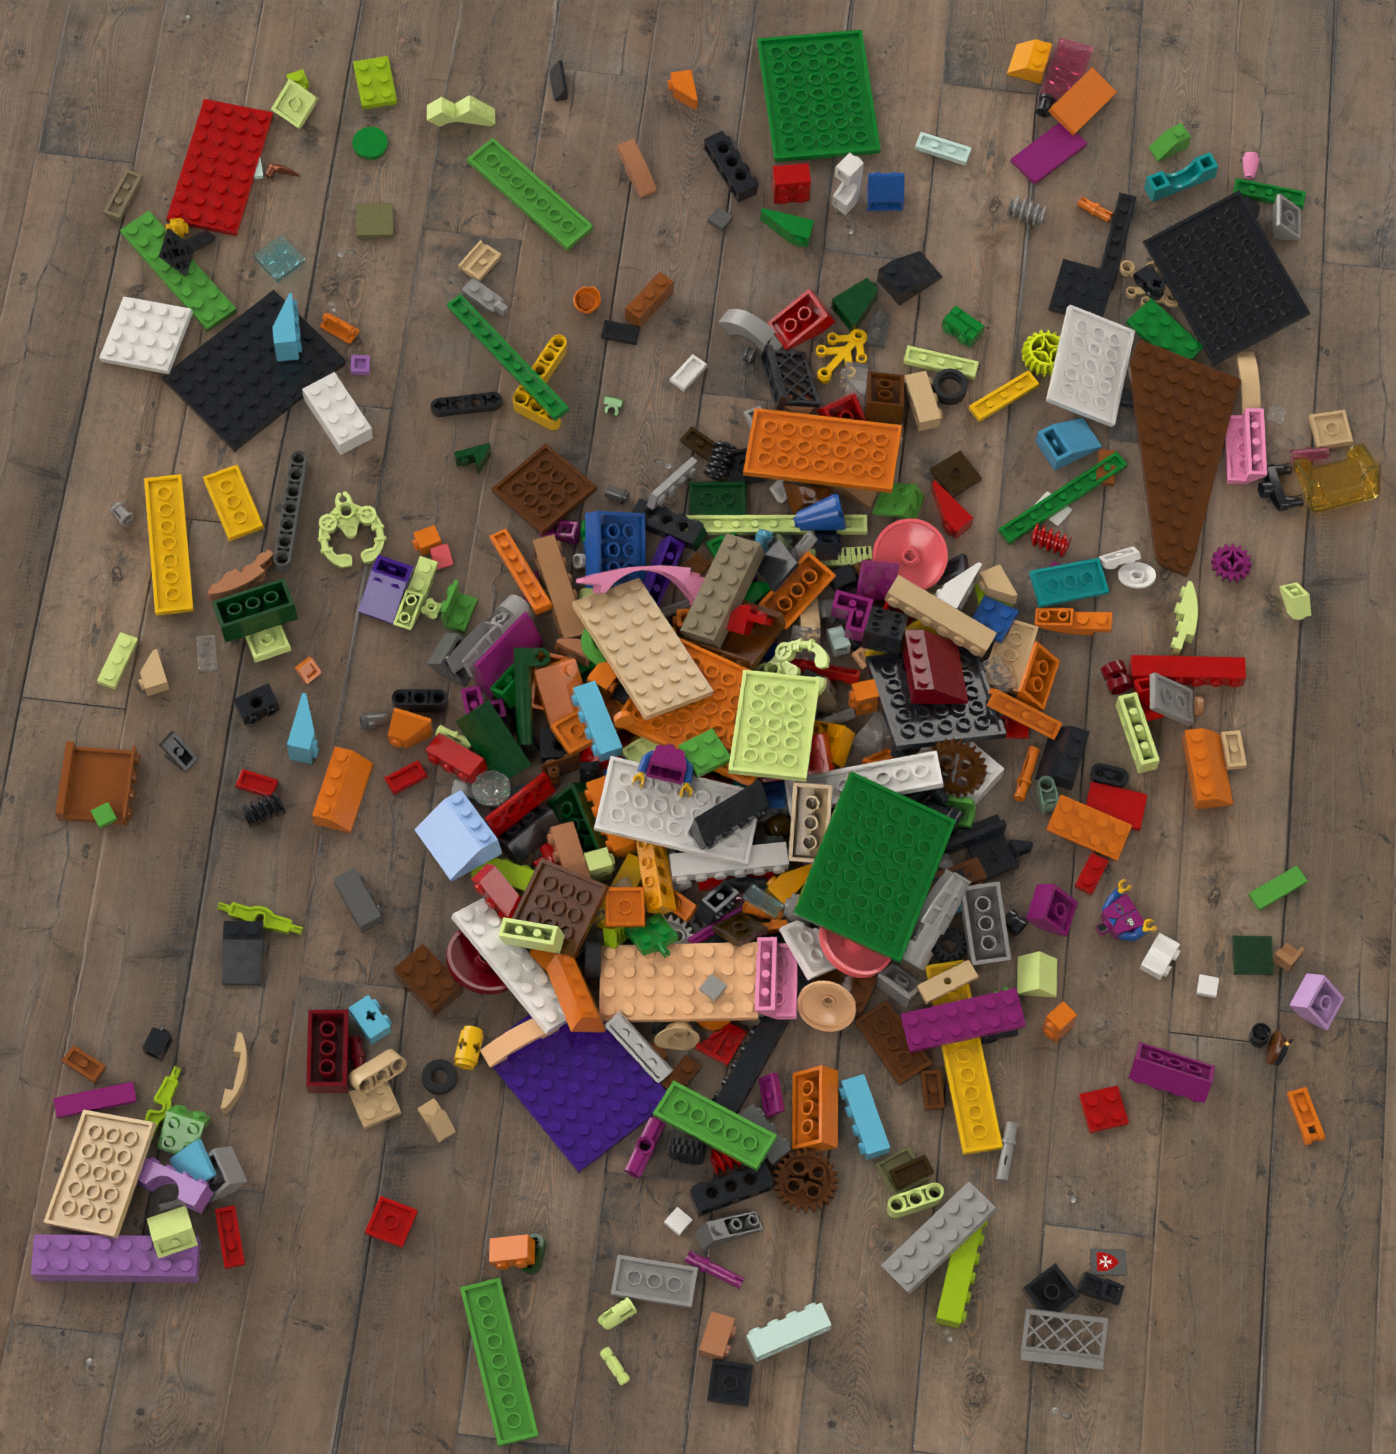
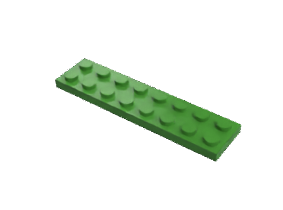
[467,138,593,251]
[120,211,237,332]
[460,1278,539,1447]

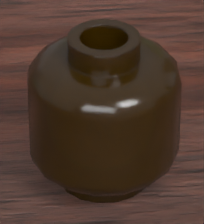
[764,813,791,841]

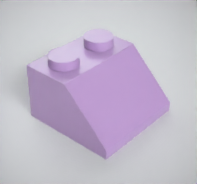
[1289,973,1344,1030]

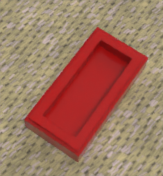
[384,760,428,795]
[235,769,279,799]

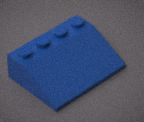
[585,511,646,588]

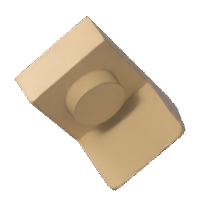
[417,1098,456,1143]

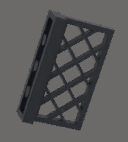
[760,345,820,410]

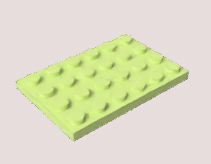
[728,670,820,782]

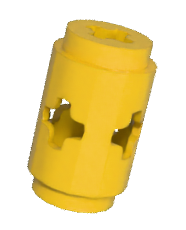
[454,1026,484,1070]

